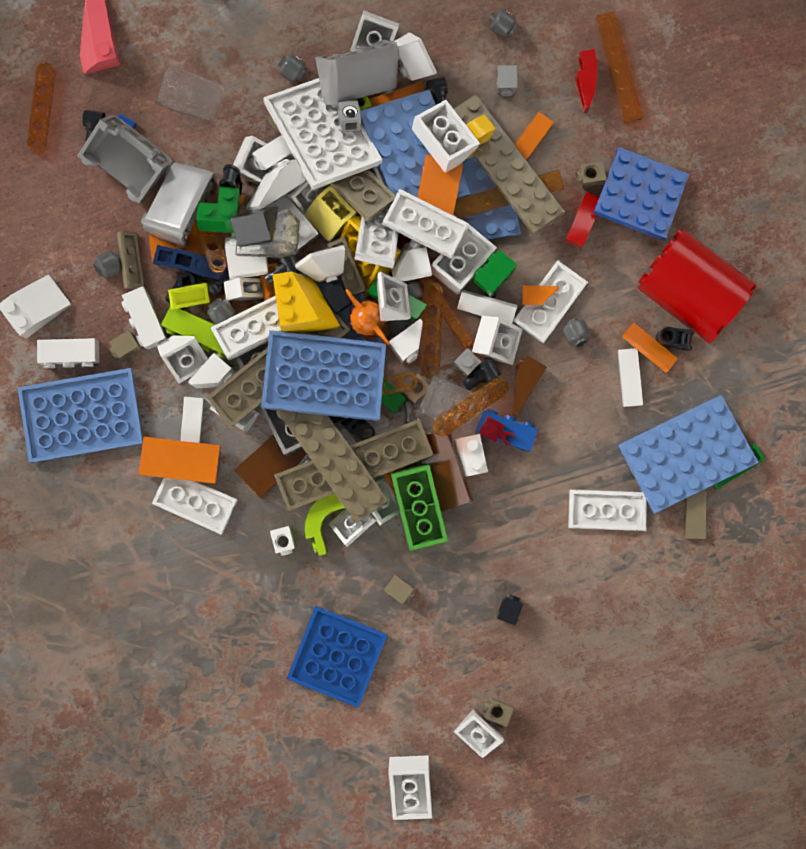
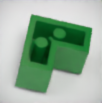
[196,187,241,233]
[473,250,517,297]

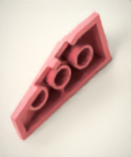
[80,0,121,74]

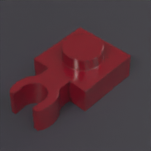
[479,416,515,445]

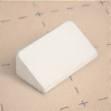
[252,135,292,170]

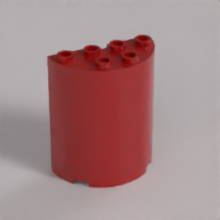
[637,229,757,344]

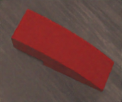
[575,48,598,113]
[564,191,599,249]

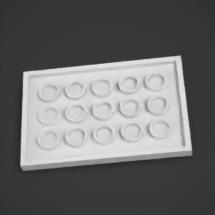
[264,78,382,190]

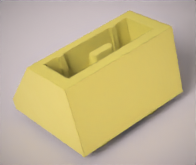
[304,185,357,243]

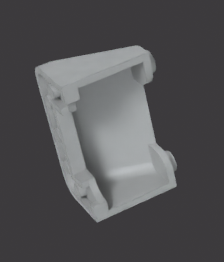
[315,40,398,107]
[77,115,173,203]
[141,162,218,250]

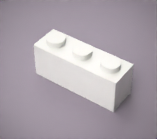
[121,286,168,350]
[37,338,99,368]

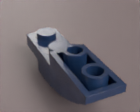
[153,245,229,282]

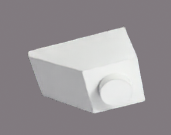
[224,277,264,301]

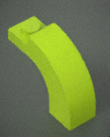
[305,493,345,556]

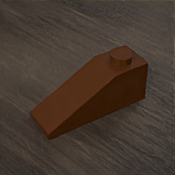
[512,355,547,417]

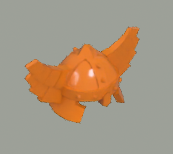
[345,289,390,345]

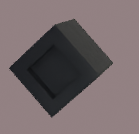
[323,283,352,314]
[496,594,524,625]

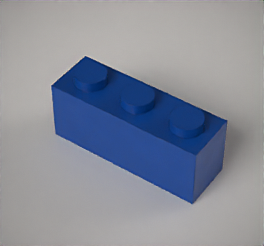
[475,409,538,452]

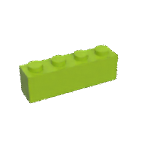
[161,305,233,360]

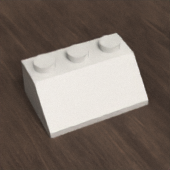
[412,100,480,173]

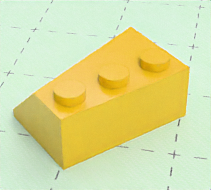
[339,215,400,298]
[273,272,340,334]

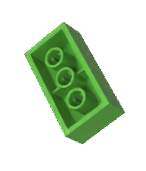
[390,464,448,551]

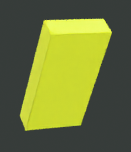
[168,283,210,310]

